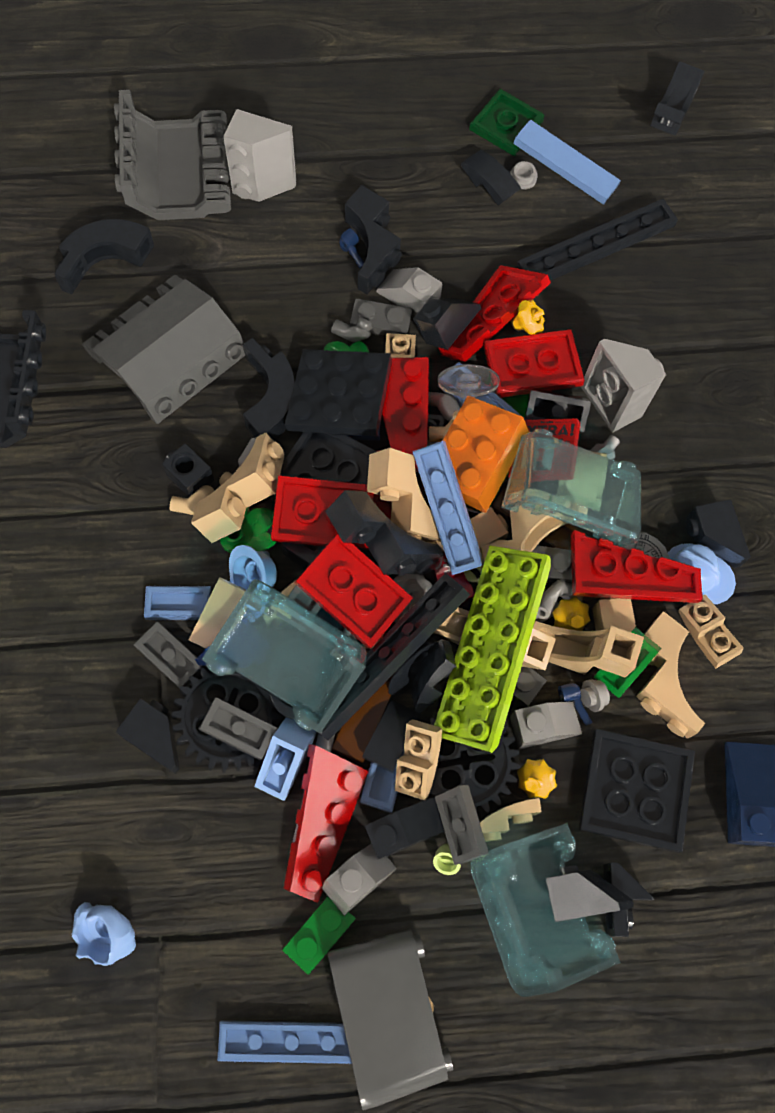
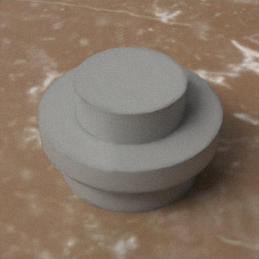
[510,161,538,189]
[580,679,610,712]

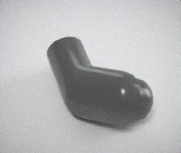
[331,318,373,342]

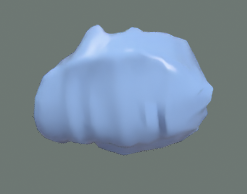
[72,902,136,966]

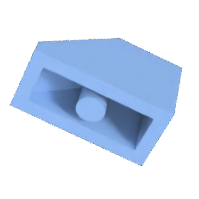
[254,718,317,801]

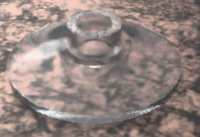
[438,364,500,399]

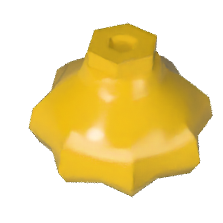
[513,300,545,335]
[552,597,591,631]
[517,759,557,798]

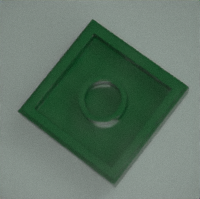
[469,89,545,156]

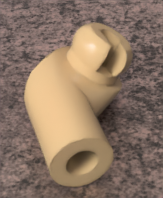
[170,485,215,515]

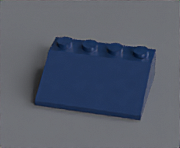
[725,742,775,847]

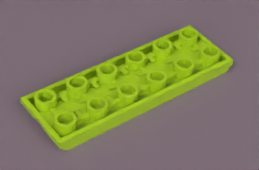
[434,545,551,753]

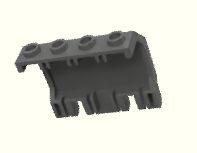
[114,90,231,220]
[82,275,245,424]

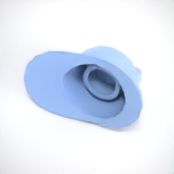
[668,543,736,604]
[229,545,277,622]

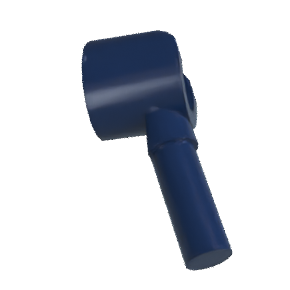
[339,228,364,269]
[558,683,592,726]

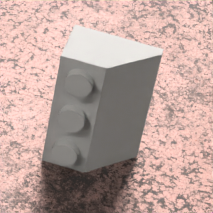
[223,109,296,202]
[581,339,666,433]

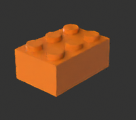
[443,396,529,513]

